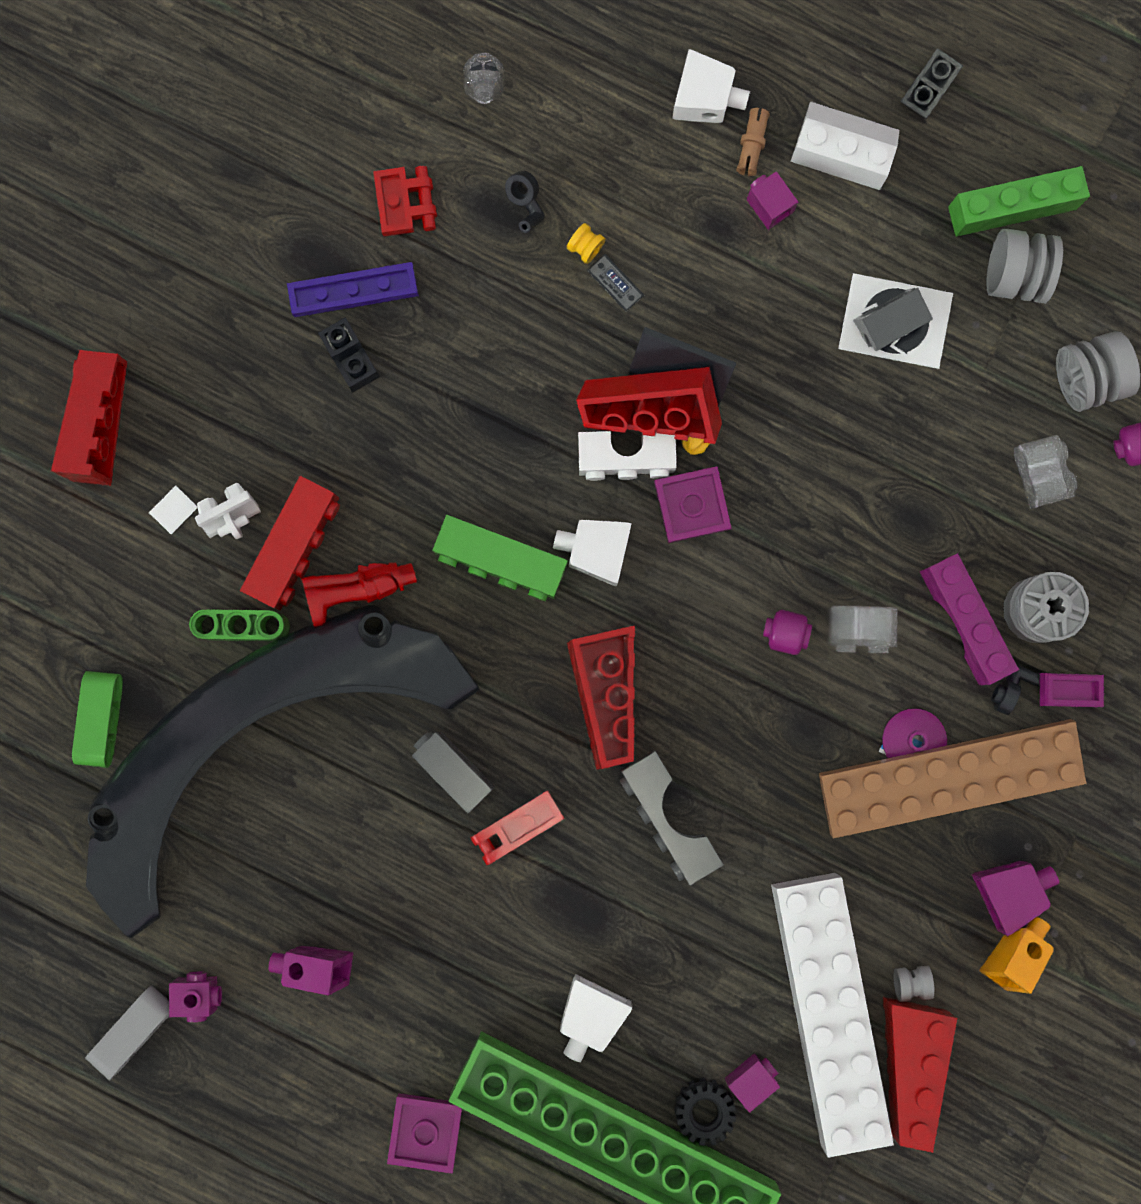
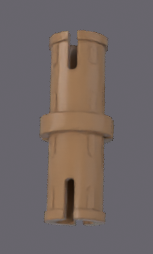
[736,108,770,176]

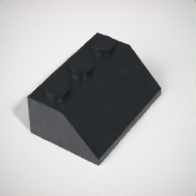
[628,327,736,407]

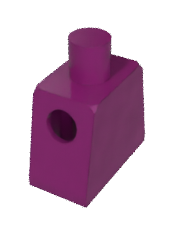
[971,861,1059,936]
[269,946,353,995]

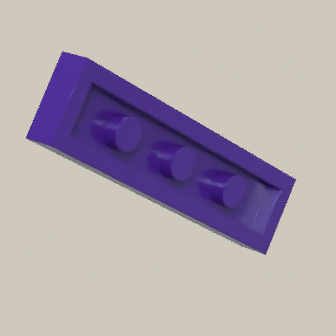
[287,262,419,317]

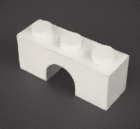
[578,431,677,481]

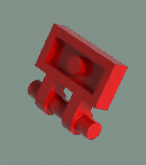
[373,166,437,237]

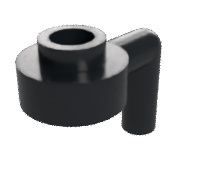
[505,171,544,233]
[991,664,1040,715]

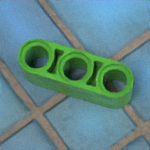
[189,610,290,641]
[72,671,123,768]

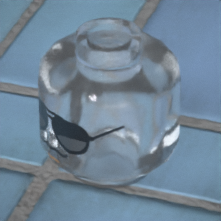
[463,53,504,104]

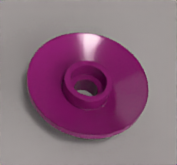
[882,709,947,758]

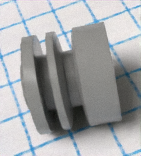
[986,229,1063,304]
[1056,331,1140,412]
[1004,572,1089,643]

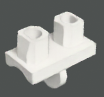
[195,483,261,540]

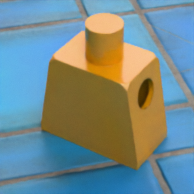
[979,917,1054,994]

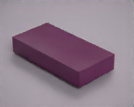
[1040,673,1104,707]

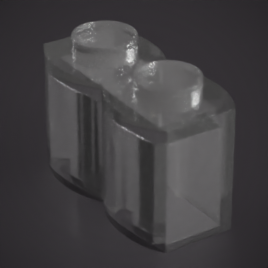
[1013,435,1077,509]
[828,606,897,654]

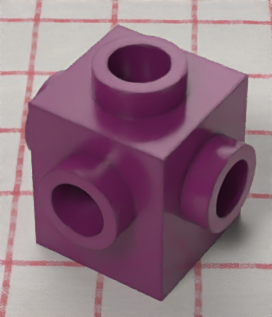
[169,971,222,1022]

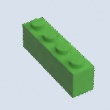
[948,166,1090,237]
[432,514,568,602]

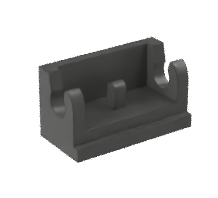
[853,288,933,351]

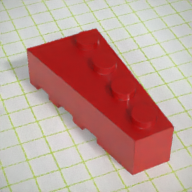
[51,350,127,486]
[576,367,722,444]
[567,626,635,769]
[883,997,957,1153]

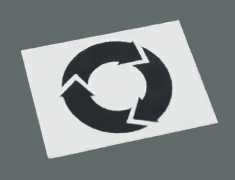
[838,273,953,369]

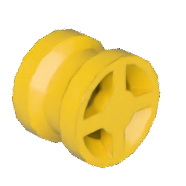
[567,223,606,264]

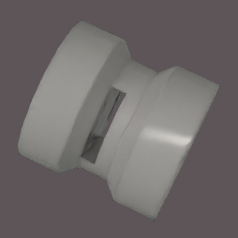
[893,966,934,1002]

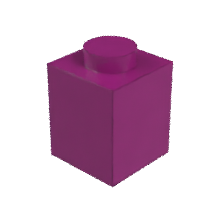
[747,171,798,230]
[725,1053,780,1113]

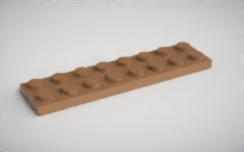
[819,719,1086,839]

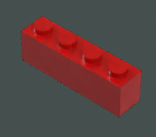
[240,476,340,611]

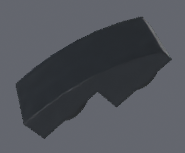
[901,48,963,119]
[318,317,380,393]

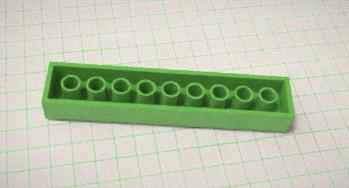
[448,1031,781,1204]

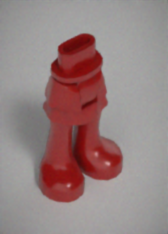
[301,562,417,627]

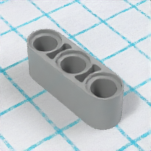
[85,985,169,1081]

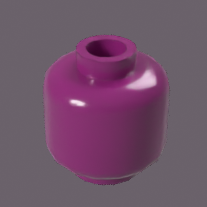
[1113,422,1141,467]
[763,610,812,655]

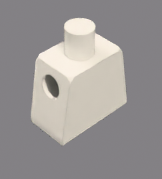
[672,49,750,123]
[553,520,632,586]
[560,974,632,1062]

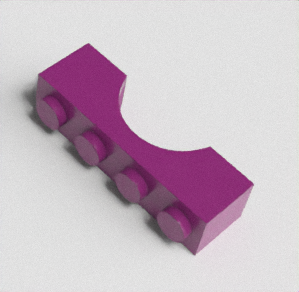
[920,553,1019,685]

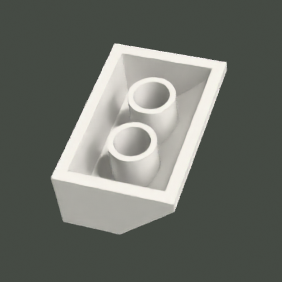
[790,102,900,190]

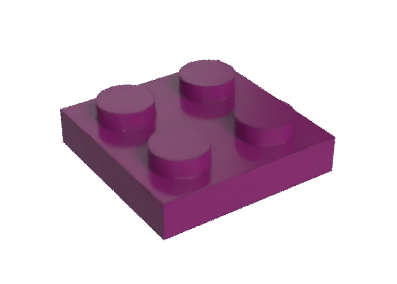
[654,466,732,544]
[387,1093,462,1174]

